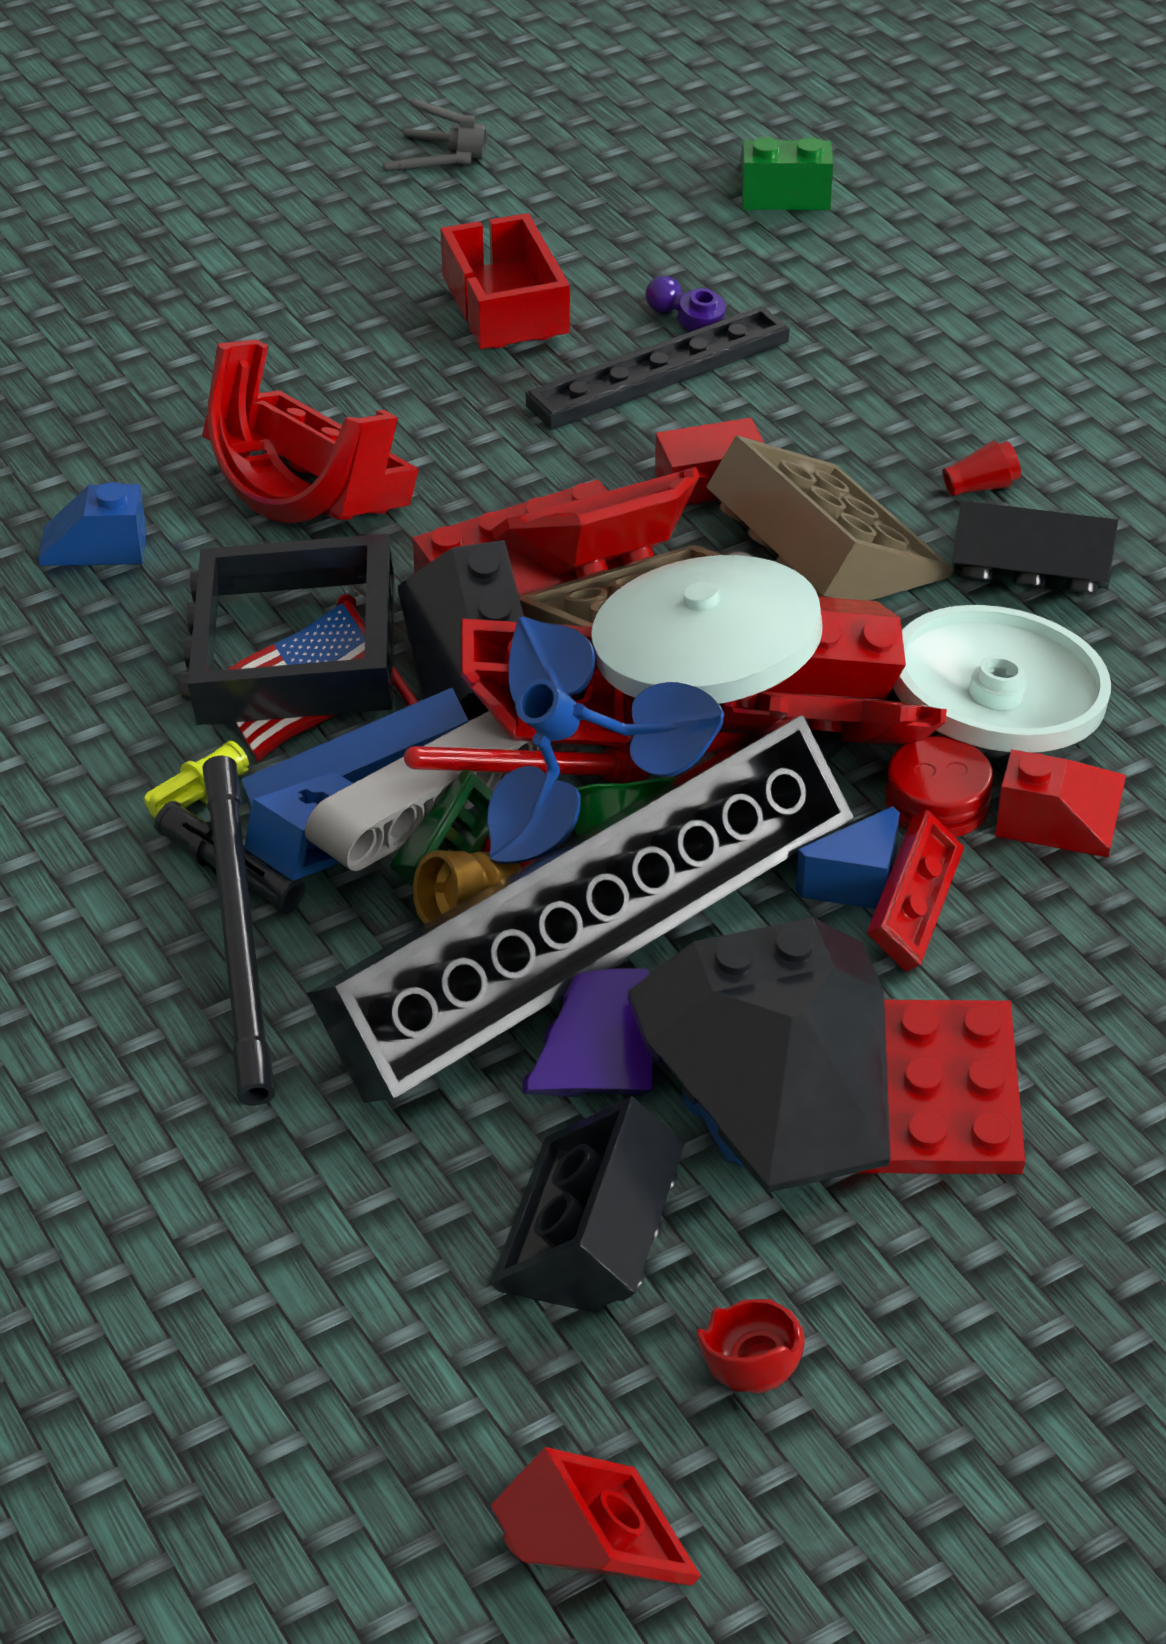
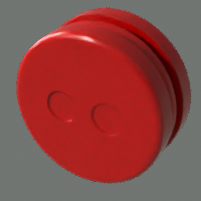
[885,736,993,838]

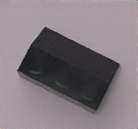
[952,500,1118,595]
[398,540,524,720]
[490,1096,685,1312]

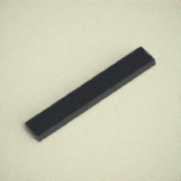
[526,306,790,430]

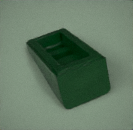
[390,770,493,886]

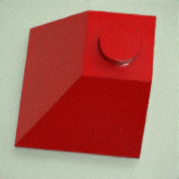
[995,749,1126,858]
[491,1447,701,1586]

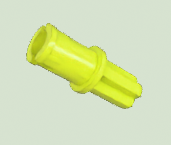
[144,741,249,819]

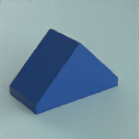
[795,806,900,909]

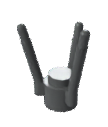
[383,98,487,171]

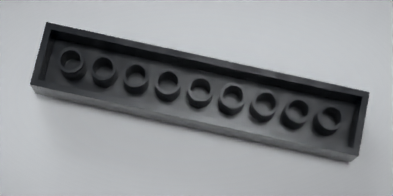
[307,715,854,1102]

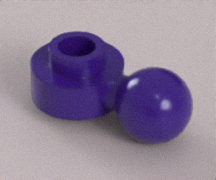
[645,276,726,332]

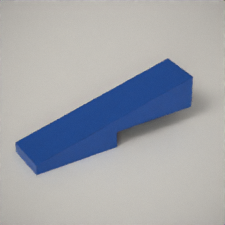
[241,688,469,810]

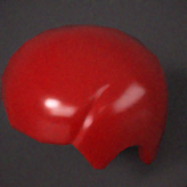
[697,1299,805,1394]

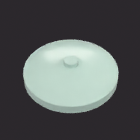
[591,555,823,704]
[893,605,1111,753]

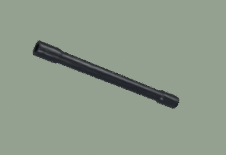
[202,755,275,1106]

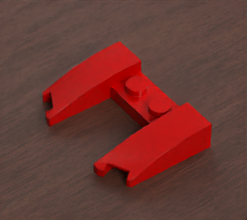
[719,691,947,745]

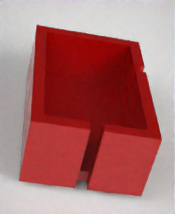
[440,213,570,349]

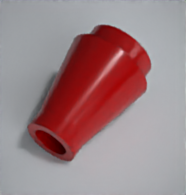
[942,440,1021,497]

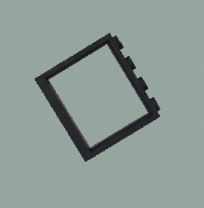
[180,533,395,725]

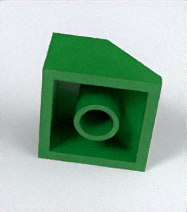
[740,137,833,210]

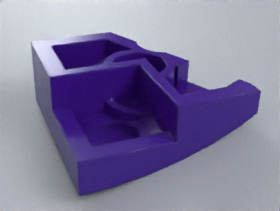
[522,969,652,1097]

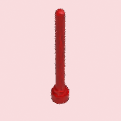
[404,743,649,784]

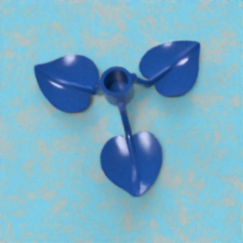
[488,617,724,864]

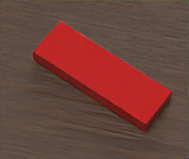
[867,810,964,972]

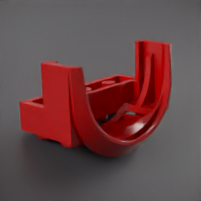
[202,339,419,523]

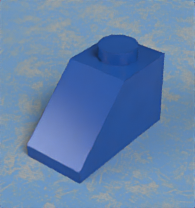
[38,482,147,566]

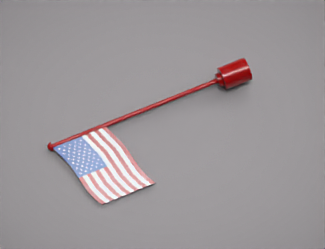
[227,594,538,868]

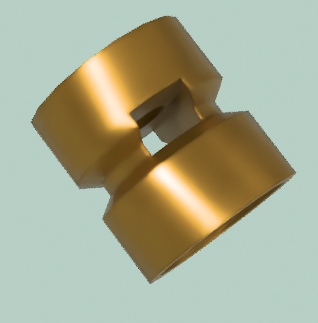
[413,851,521,924]

